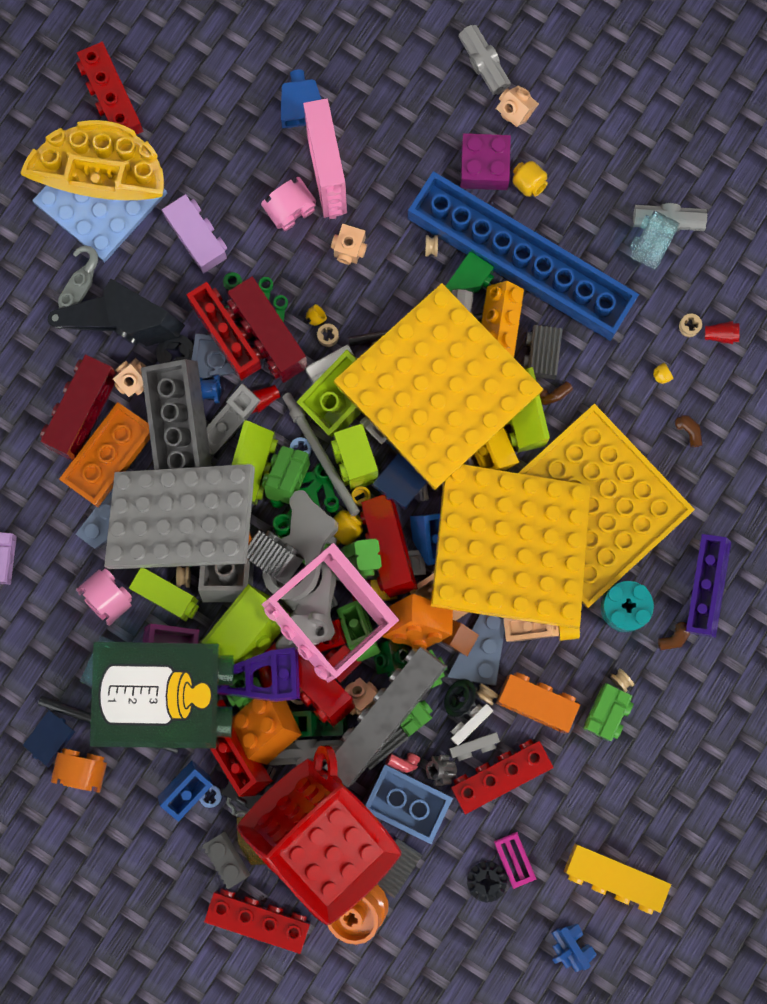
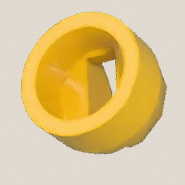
[305,304,327,326]
[653,362,674,384]
[351,486,371,507]

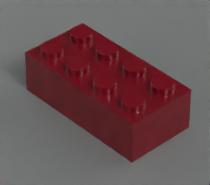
[227,276,307,383]
[40,354,116,461]

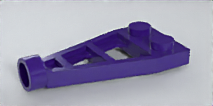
[199,647,300,702]

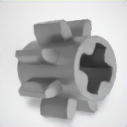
[426,755,457,786]

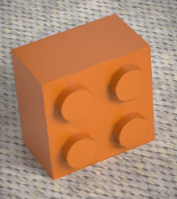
[382,594,453,649]
[230,699,302,765]

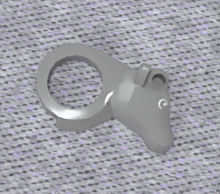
[263,490,338,601]
[276,554,336,649]

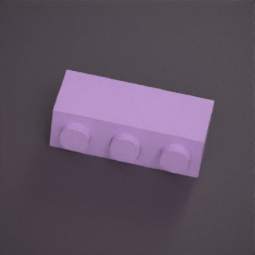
[162,194,227,274]

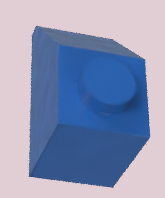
[410,513,440,565]

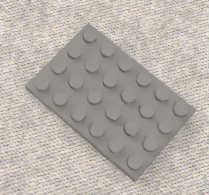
[104,464,255,569]

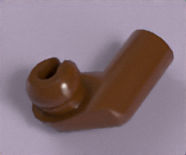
[539,381,573,406]
[675,415,703,447]
[658,622,690,650]

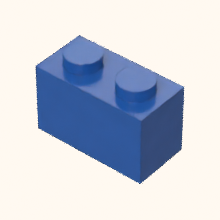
[158,761,213,822]

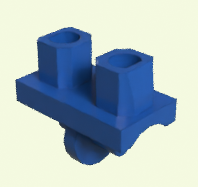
[551,923,596,972]

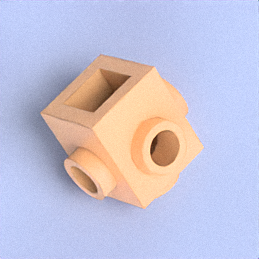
[496,86,539,127]
[331,224,367,265]
[113,358,146,397]
[345,677,378,717]

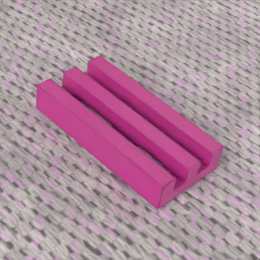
[493,832,536,889]

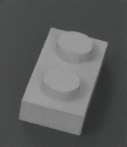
[449,732,500,761]

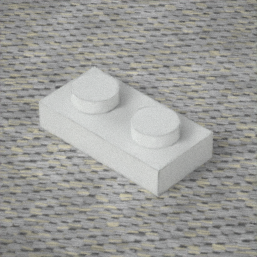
[450,704,493,746]

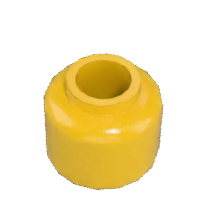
[512,161,548,197]
[333,510,363,546]

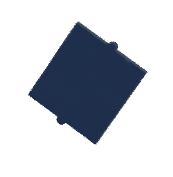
[372,453,427,509]
[23,710,75,767]

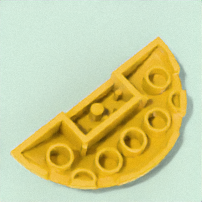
[21,120,164,200]

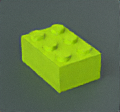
[331,424,378,491]

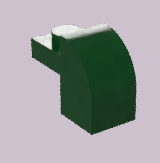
[292,711,348,737]

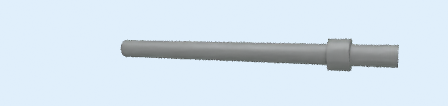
[282,393,360,516]

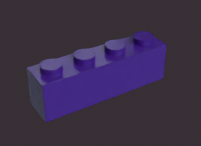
[686,534,731,638]

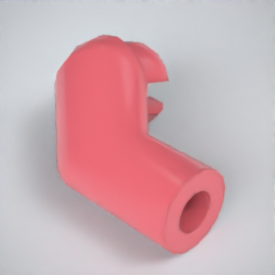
[385,753,420,773]

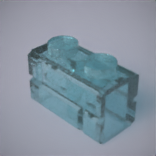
[629,211,680,270]

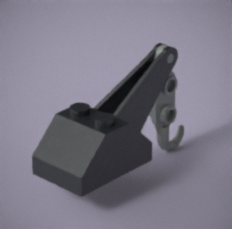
[48,245,185,347]

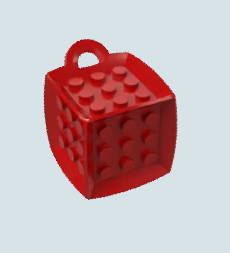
[237,745,401,925]

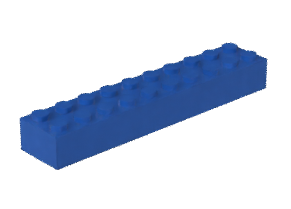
[407,171,639,341]

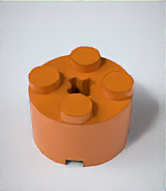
[51,748,107,793]

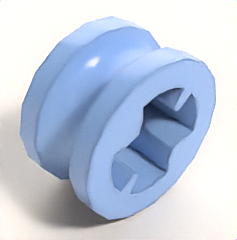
[290,437,312,456]
[199,785,222,808]

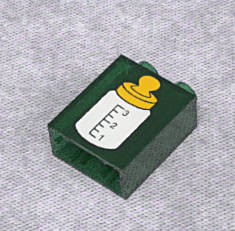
[90,642,234,748]

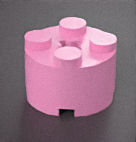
[261,177,316,232]
[76,568,132,626]

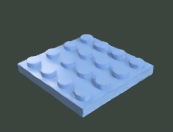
[32,185,167,263]

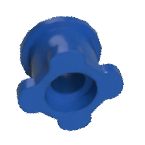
[200,375,222,403]

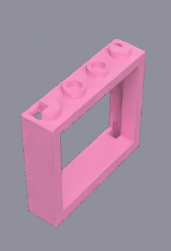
[303,98,347,219]
[261,543,399,682]

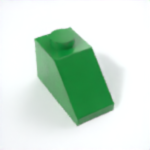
[445,251,495,294]

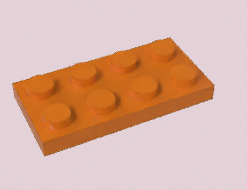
[59,402,150,507]

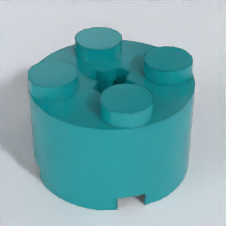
[600,581,654,633]

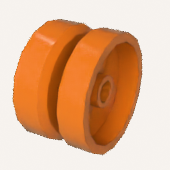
[328,884,388,945]

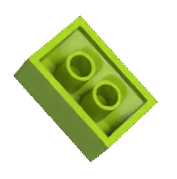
[297,349,362,437]
[507,367,550,453]
[232,420,278,506]
[202,584,291,666]

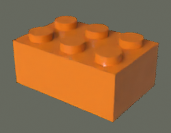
[495,672,580,733]

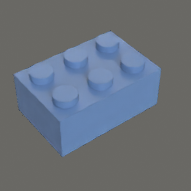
[365,765,453,844]

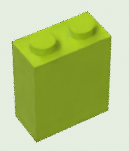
[129,568,199,621]

